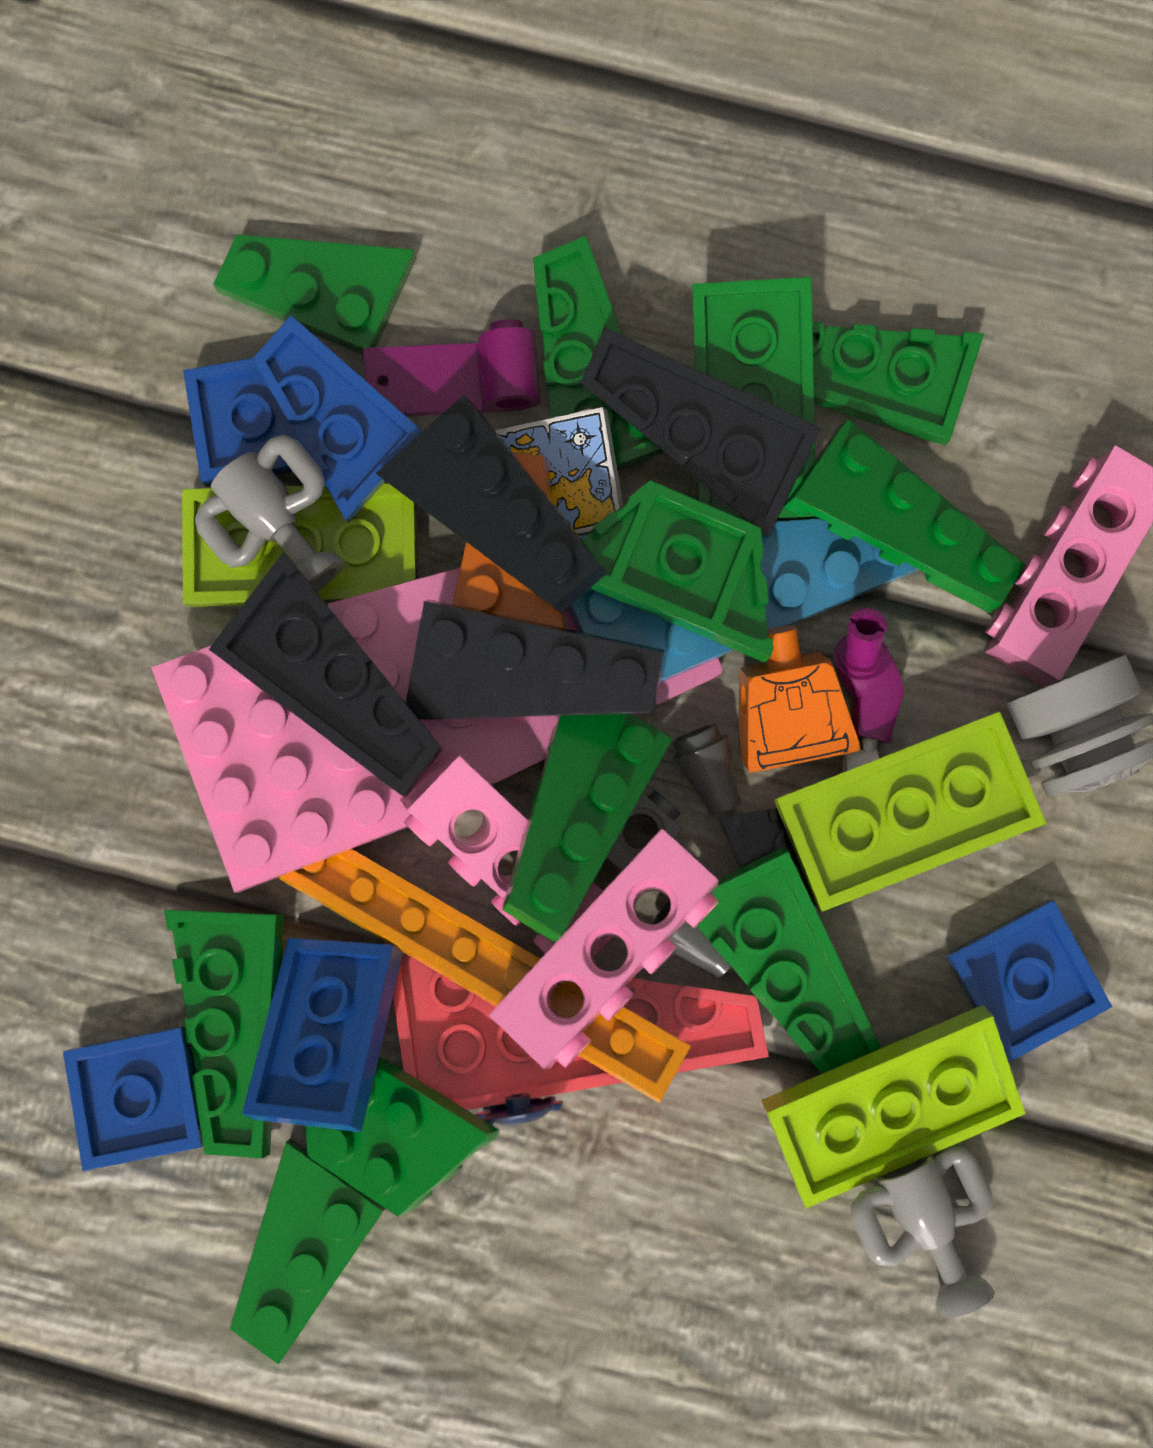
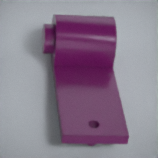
[363,319,541,417]

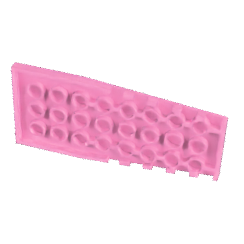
[151,534,723,893]

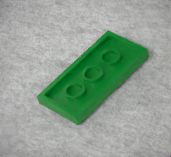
[693,277,816,519]

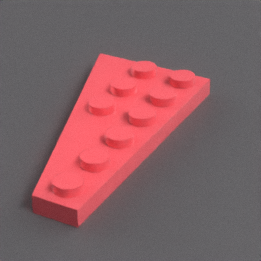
[385,942,769,1110]

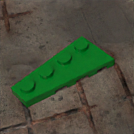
[812,321,984,446]
[697,847,881,1074]
[164,909,284,1159]

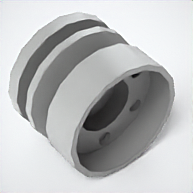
[1006,655,1153,797]

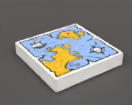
[495,407,623,536]

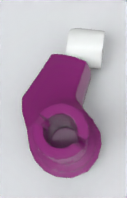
[834,608,904,772]

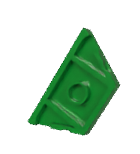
[582,480,773,663]
[306,1056,500,1217]

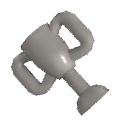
[194,434,346,592]
[851,1145,995,1318]

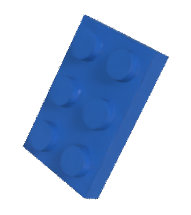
[242,938,403,1132]

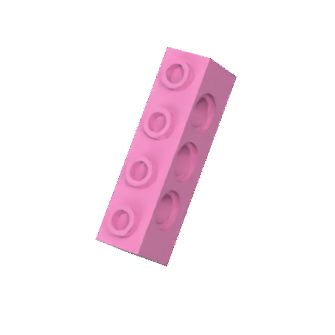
[984,445,1153,688]
[400,747,613,956]
[489,829,719,1069]

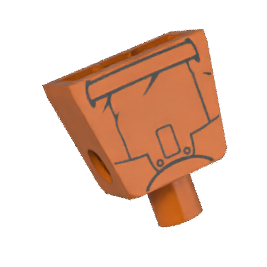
[739,625,860,773]

